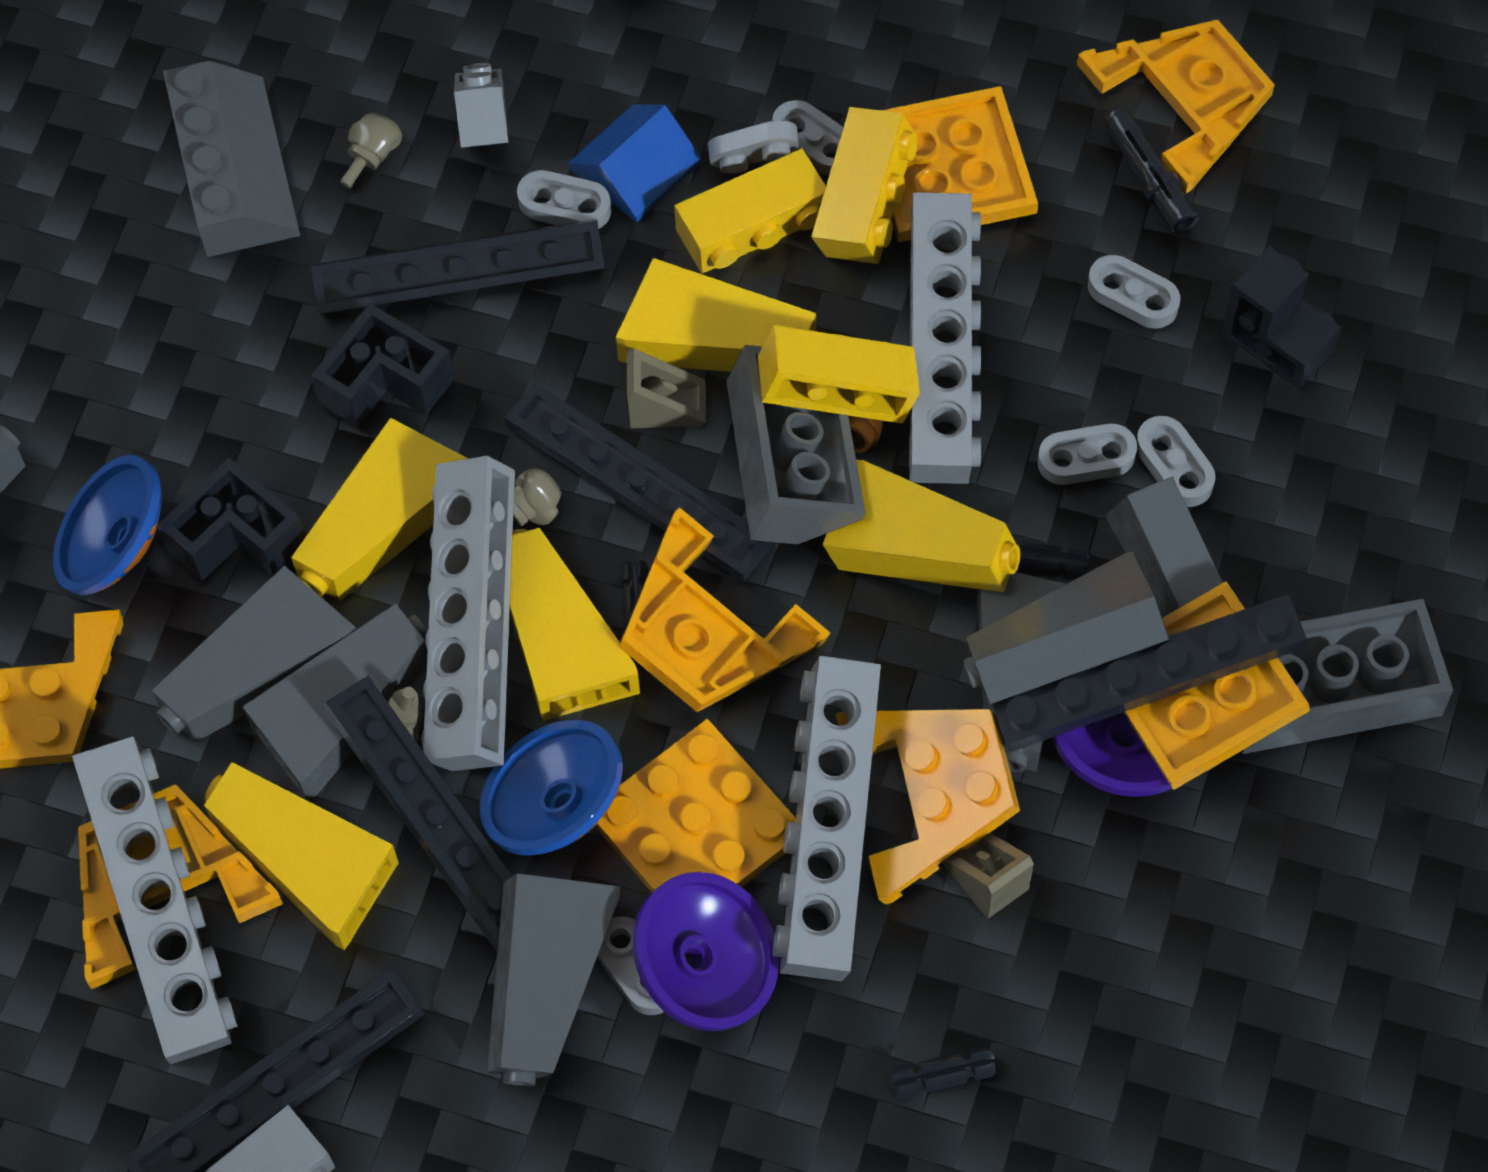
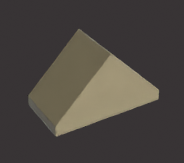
[627,348,706,428]
[942,833,1034,919]

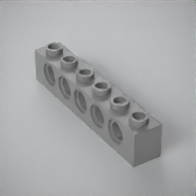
[909,192,981,484]
[421,456,515,771]
[773,656,881,981]
[72,736,238,1065]

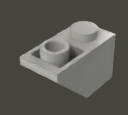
[454,63,508,148]

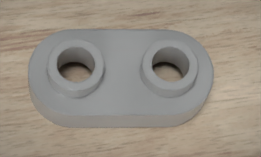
[772,100,844,176]
[708,121,799,174]
[517,170,611,228]
[1088,255,1180,329]
[1136,416,1215,507]
[1038,424,1137,485]
[597,917,664,1015]

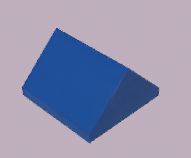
[568,104,701,223]

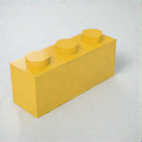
[811,107,918,264]
[674,148,826,274]
[758,325,920,424]

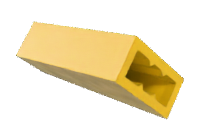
[616,258,816,372]
[291,418,468,601]
[823,459,1020,593]
[509,528,640,721]
[204,762,399,950]

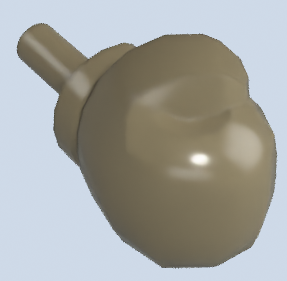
[340,112,402,188]
[513,468,561,527]
[387,687,423,745]

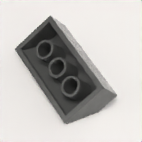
[163,61,300,257]
[727,345,866,544]
[1242,598,1453,754]

